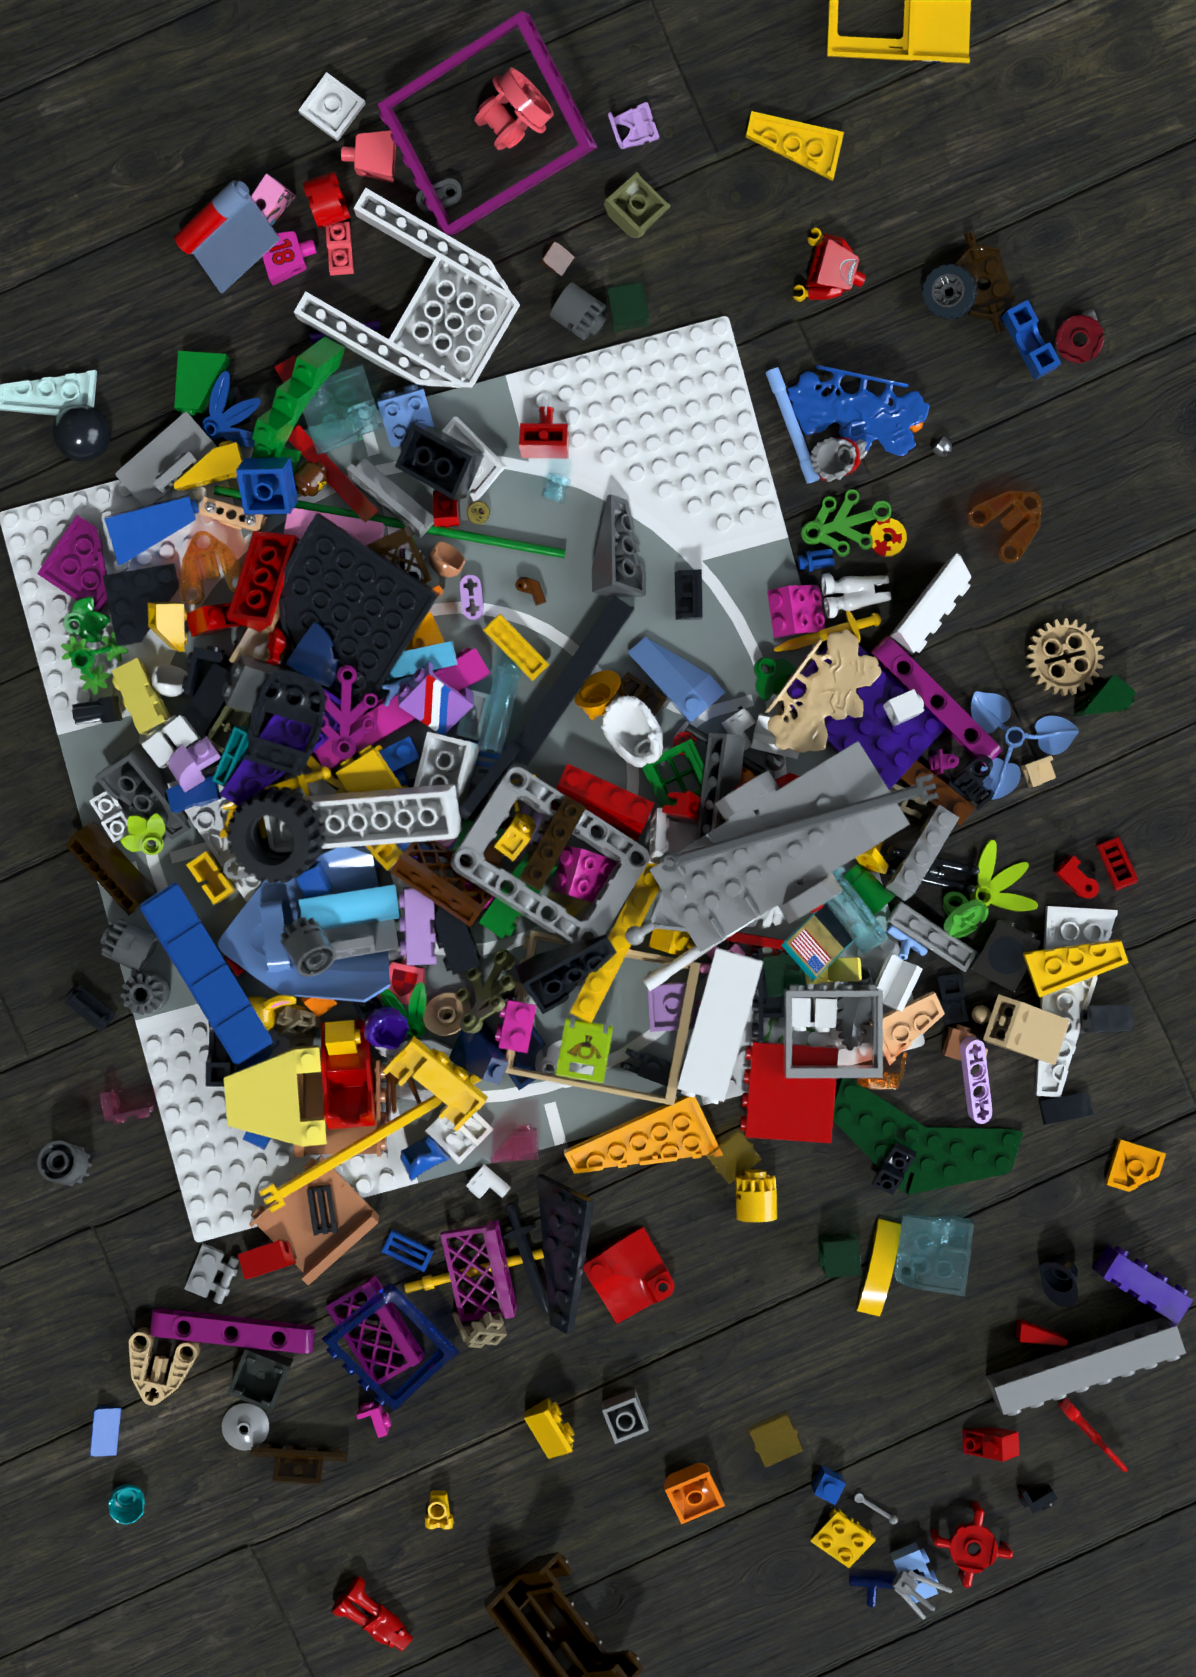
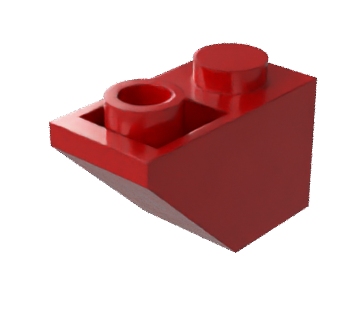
[187,603,243,637]
[962,1428,1019,1462]

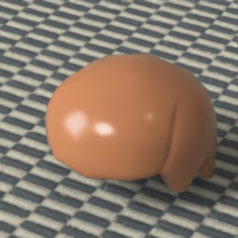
[429,541,466,578]

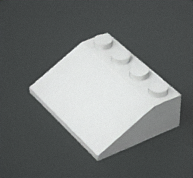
[889,554,971,655]

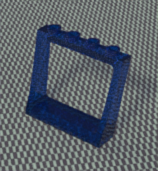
[321,1283,460,1411]

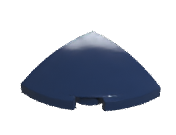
[286,621,338,688]

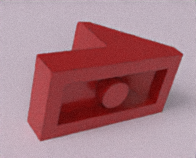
[433,490,460,527]

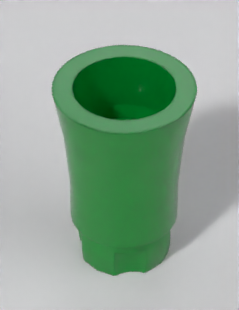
[842,863,896,917]

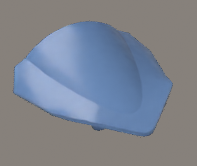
[218,847,391,1002]

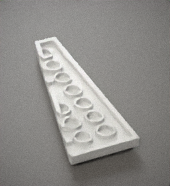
[1035,906,1118,1097]

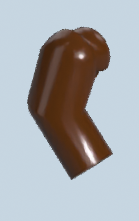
[515,577,547,606]

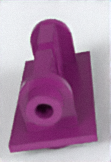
[929,749,959,775]

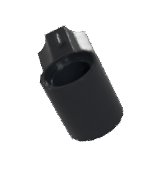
[72,696,123,725]

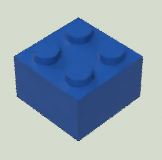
[236,457,298,515]

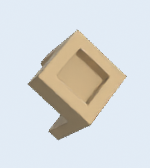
[1021,755,1056,788]

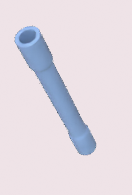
[766,367,820,484]

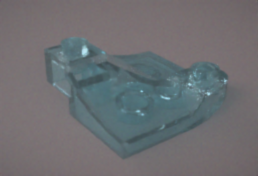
[303,365,384,455]
[894,1214,974,1296]

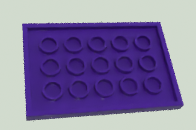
[782,632,946,790]

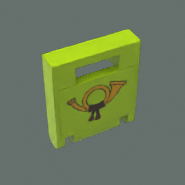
[556,1018,613,1084]

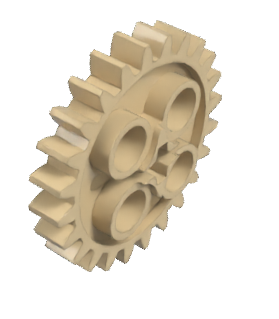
[1025,618,1104,696]

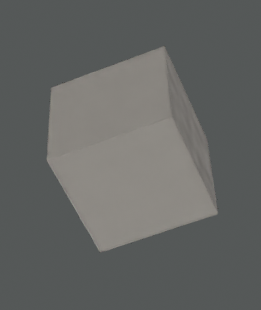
[602,1389,649,1444]

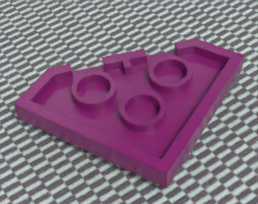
[37,515,108,612]

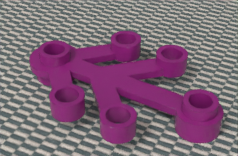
[321,665,378,759]

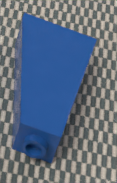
[104,494,199,565]

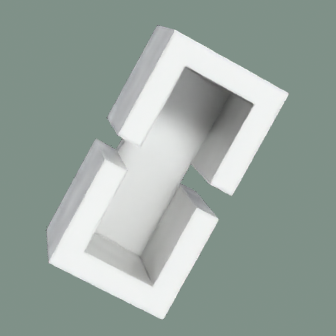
[142,715,202,768]
[792,997,837,1032]

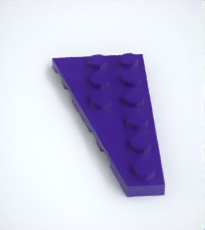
[220,674,353,806]

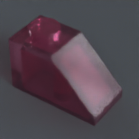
[490,1124,539,1163]

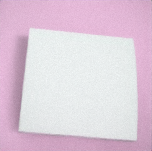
[424,1112,494,1165]

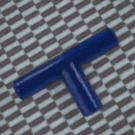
[849,1576,895,1607]

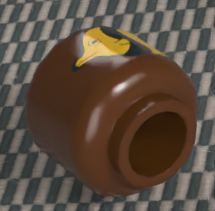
[293,461,328,497]

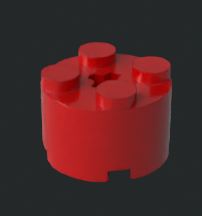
[303,171,351,229]

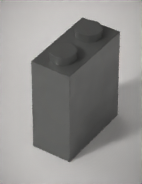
[222,654,295,718]

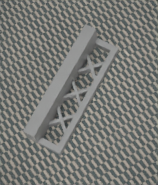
[347,458,434,538]

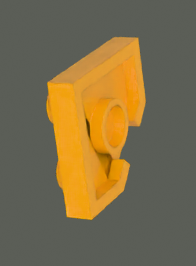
[1105,1139,1166,1192]

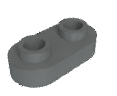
[416,179,462,214]

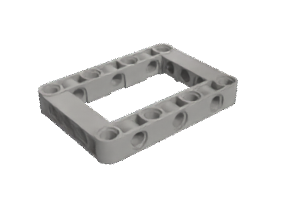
[451,767,649,945]

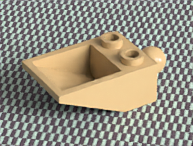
[972,994,1070,1065]

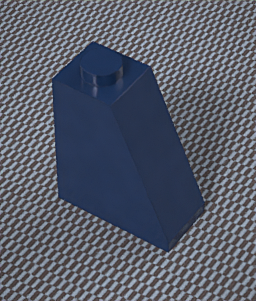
[449,1021,509,1085]

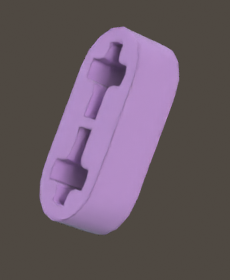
[460,575,484,621]

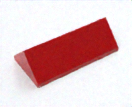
[227,531,298,632]

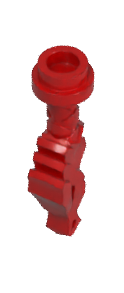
[265,617,286,665]

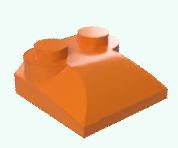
[663,1463,725,1524]

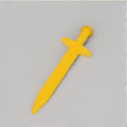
[774,611,881,652]
[222,766,331,810]

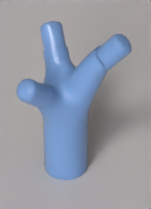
[382,675,412,706]

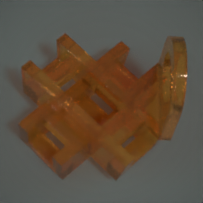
[857,1051,907,1090]

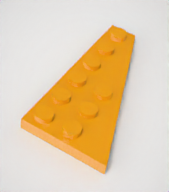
[564,1095,723,1174]

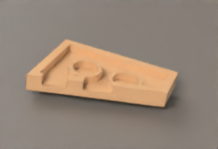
[869,991,945,1065]

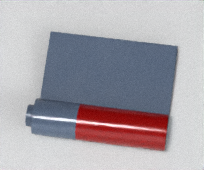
[174,180,281,293]

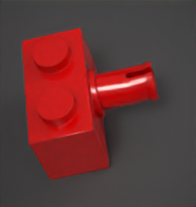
[519,406,570,459]

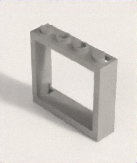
[784,984,883,1078]

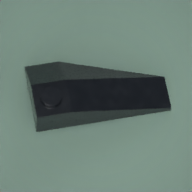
[515,934,617,1014]

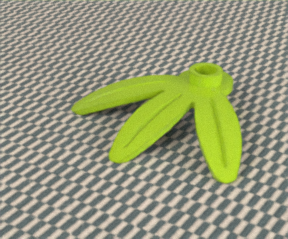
[970,839,1038,911]

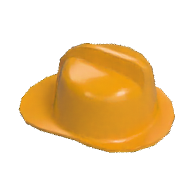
[574,670,621,720]

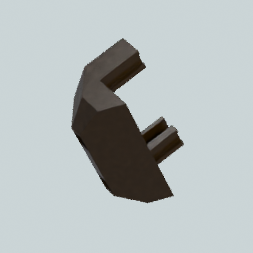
[484,1552,644,1677]

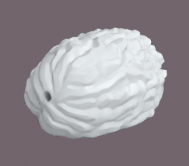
[601,696,663,768]

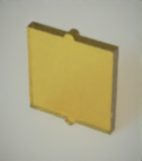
[706,1130,762,1184]
[749,1414,803,1468]

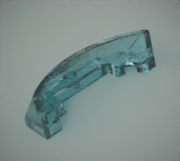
[825,869,889,954]

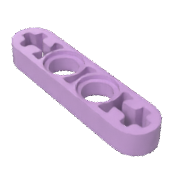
[960,1036,992,1124]

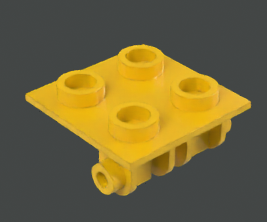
[810,1508,876,1568]

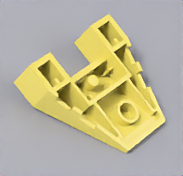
[224,1045,327,1146]

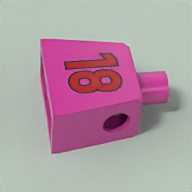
[263,231,317,286]

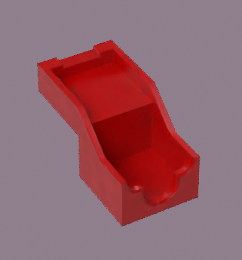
[321,1019,376,1130]

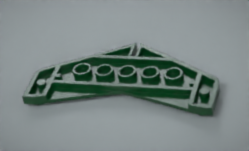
[833,1078,1024,1195]

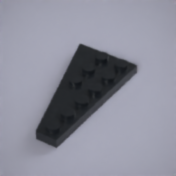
[537,1174,594,1334]

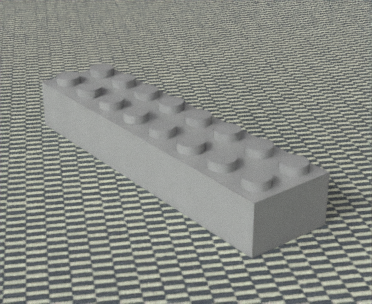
[986,1316,1186,1416]

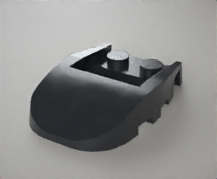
[244,671,326,776]

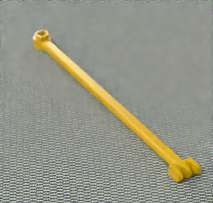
[259,1073,482,1213]

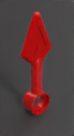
[1058,1398,1128,1472]

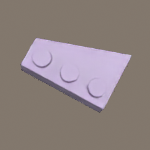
[399,887,436,965]

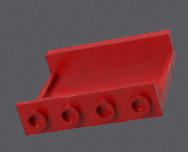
[740,1039,839,1143]

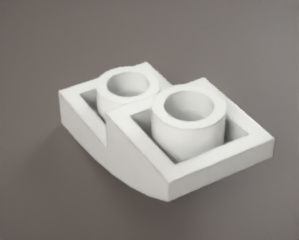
[89,790,130,843]

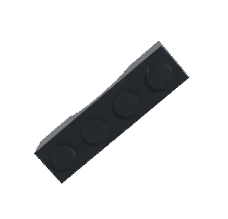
[206,1022,234,1087]

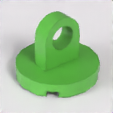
[943,891,988,938]

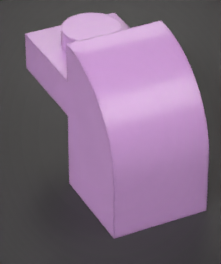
[168,736,221,792]

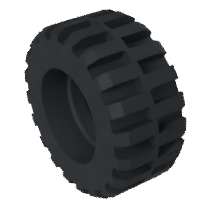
[227,786,326,884]

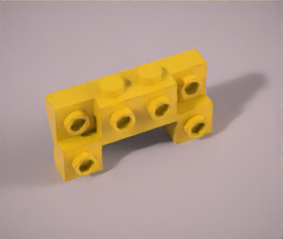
[383,1036,488,1132]

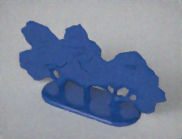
[788,365,930,456]

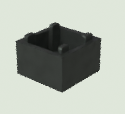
[227,1347,293,1411]

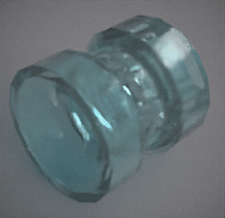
[541,472,571,504]

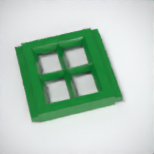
[642,739,705,808]

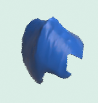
[400,1135,450,1181]

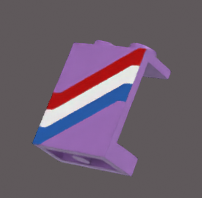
[397,662,474,735]

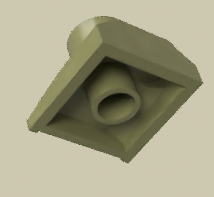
[604,172,671,238]

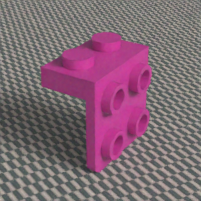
[767,585,825,638]
[552,846,616,903]
[495,996,537,1053]

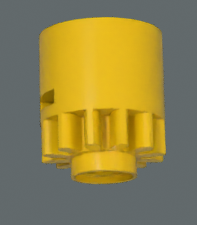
[736,1169,777,1222]

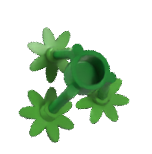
[61,632,129,695]

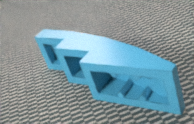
[387,641,458,680]

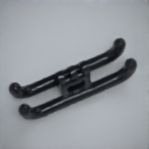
[886,846,980,894]

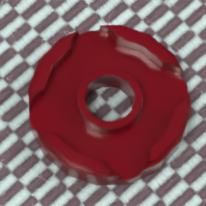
[1056,314,1104,363]

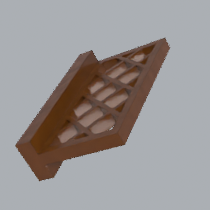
[391,840,492,927]

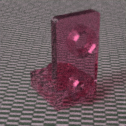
[99,1089,156,1124]

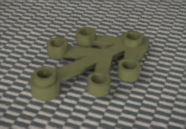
[455,949,516,1034]

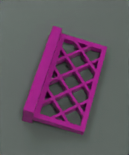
[440,1220,517,1322]
[325,1275,425,1387]

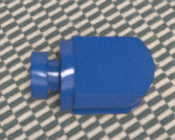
[798,549,835,572]

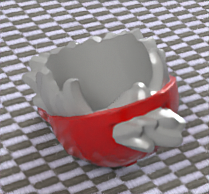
[810,437,867,482]

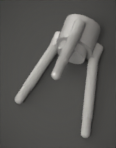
[892,1569,952,1620]

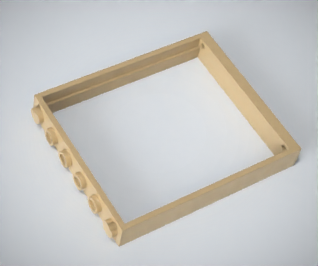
[504,931,701,1105]

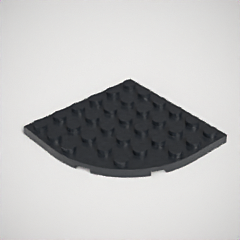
[279,513,440,714]

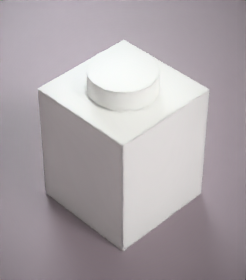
[883,689,925,727]

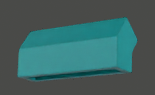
[212,726,259,787]

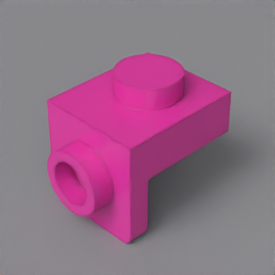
[356,1401,391,1438]

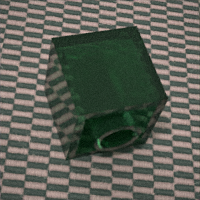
[607,282,649,333]
[818,1233,862,1278]

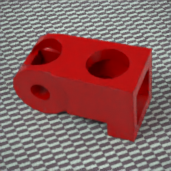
[1053,855,1099,898]

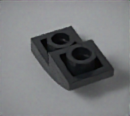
[1038,1091,1094,1125]
[872,1142,916,1195]

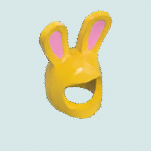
[247,994,307,1031]

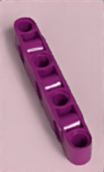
[870,636,1002,768]
[150,1309,315,1353]

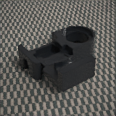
[949,754,995,810]

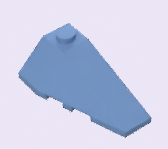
[628,637,726,724]

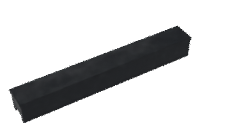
[516,595,635,767]

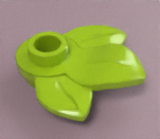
[120,813,166,855]

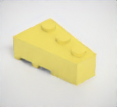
[112,658,171,735]

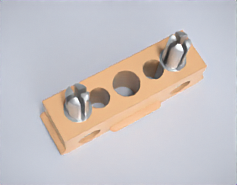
[199,496,268,532]

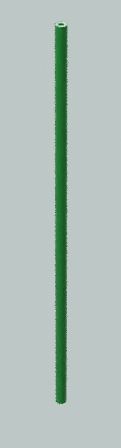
[213,485,566,559]

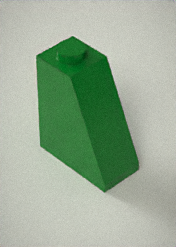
[174,351,230,417]

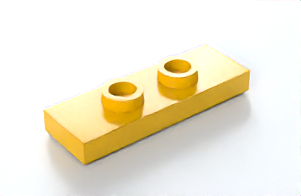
[483,613,549,682]

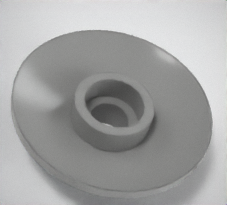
[222,1402,269,1450]

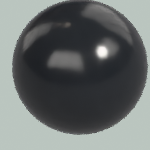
[52,404,111,462]

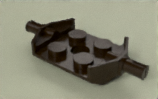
[954,231,1016,334]

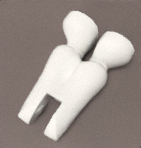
[822,573,891,618]

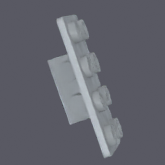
[115,412,217,506]
[297,917,399,960]

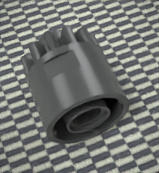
[550,282,606,340]
[280,917,336,977]
[100,918,158,973]
[120,971,170,1015]
[37,1141,92,1186]

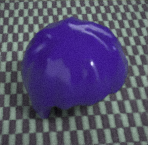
[363,1006,409,1050]

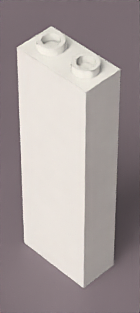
[677,947,763,1104]

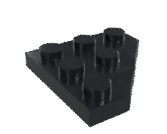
[103,563,179,647]

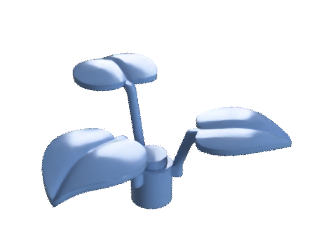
[971,691,1079,800]

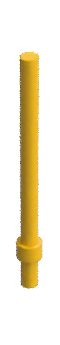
[404,1249,544,1293]

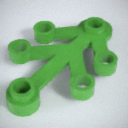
[801,489,891,557]

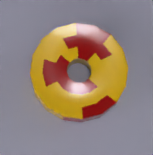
[868,518,907,557]

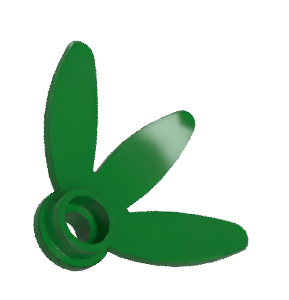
[361,982,427,1037]

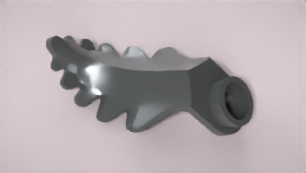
[836,966,873,1051]

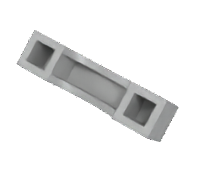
[885,805,959,901]

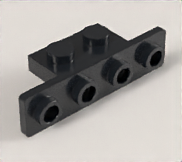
[752,946,786,1043]

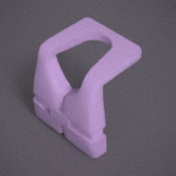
[608,102,659,149]

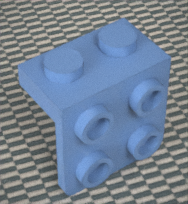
[377,384,435,447]

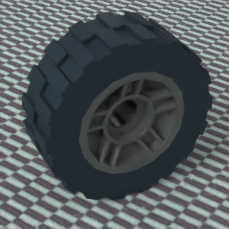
[922,264,977,320]

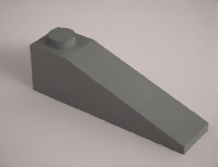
[592,494,646,597]
[95,743,191,840]

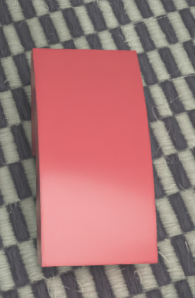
[326,222,354,276]

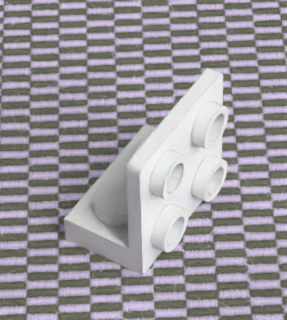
[648,808,697,864]

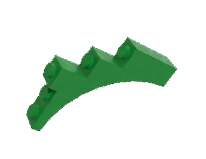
[251,337,345,458]

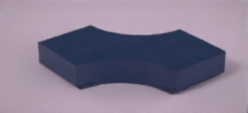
[508,1025,546,1090]

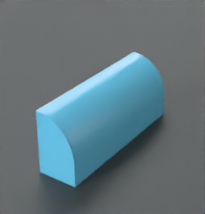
[299,885,399,930]

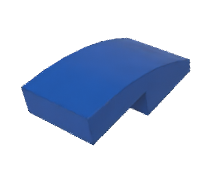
[166,776,221,813]

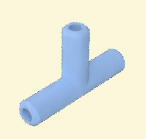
[886,924,928,960]

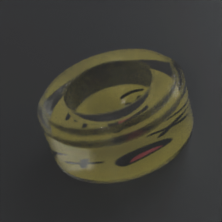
[466,500,491,525]

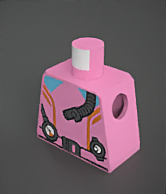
[251,174,296,225]

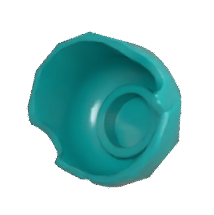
[108,1484,145,1525]

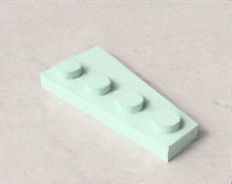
[0,370,97,416]

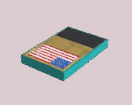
[781,901,858,981]

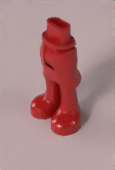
[331,1576,413,1652]

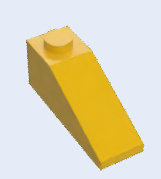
[173,441,244,492]

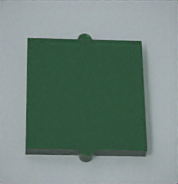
[763,951,807,998]

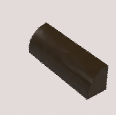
[65,821,157,916]

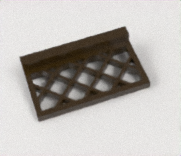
[368,526,432,583]

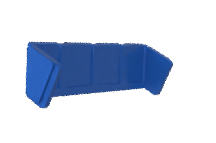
[140,882,273,1065]

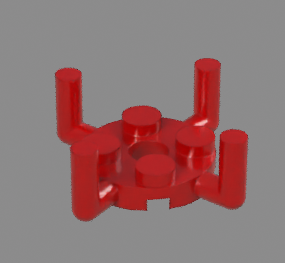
[930,1501,1013,1588]

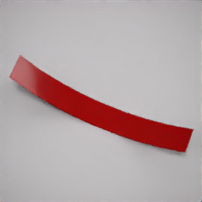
[288,425,378,523]

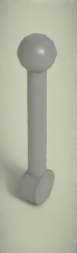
[854,1492,898,1524]

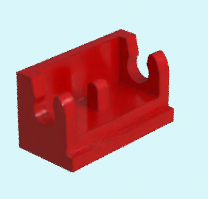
[662,791,701,825]
[238,1240,296,1280]

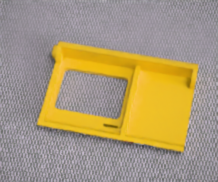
[827,0,971,64]

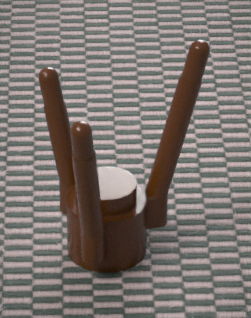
[386,1072,421,1122]

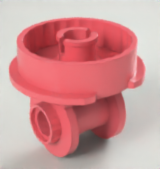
[475,68,554,150]

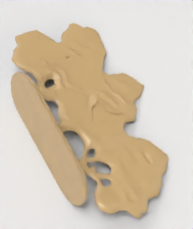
[765,629,881,753]

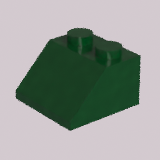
[1074,674,1137,717]

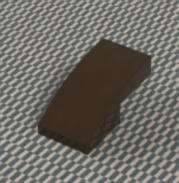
[616,671,669,719]

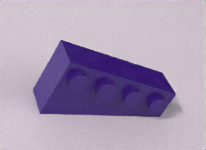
[1092,1245,1193,1324]

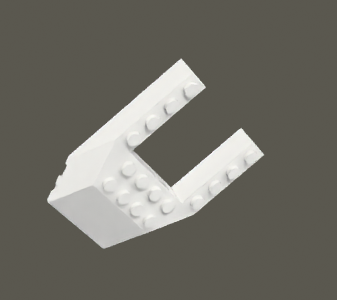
[294,188,520,388]

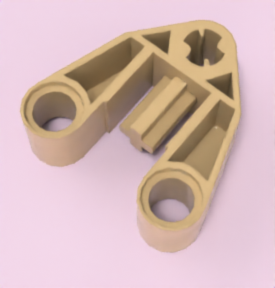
[129,1327,201,1405]

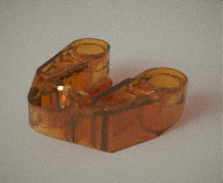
[967,491,1042,564]
[181,531,242,606]

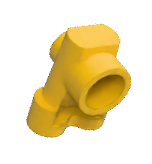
[425,1490,453,1529]

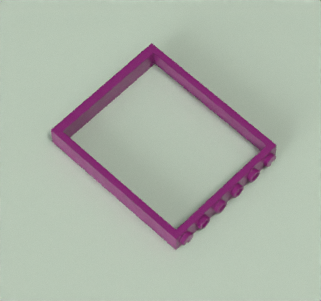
[377,11,597,235]

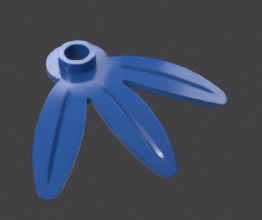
[202,371,261,448]

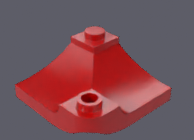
[583,1226,674,1324]

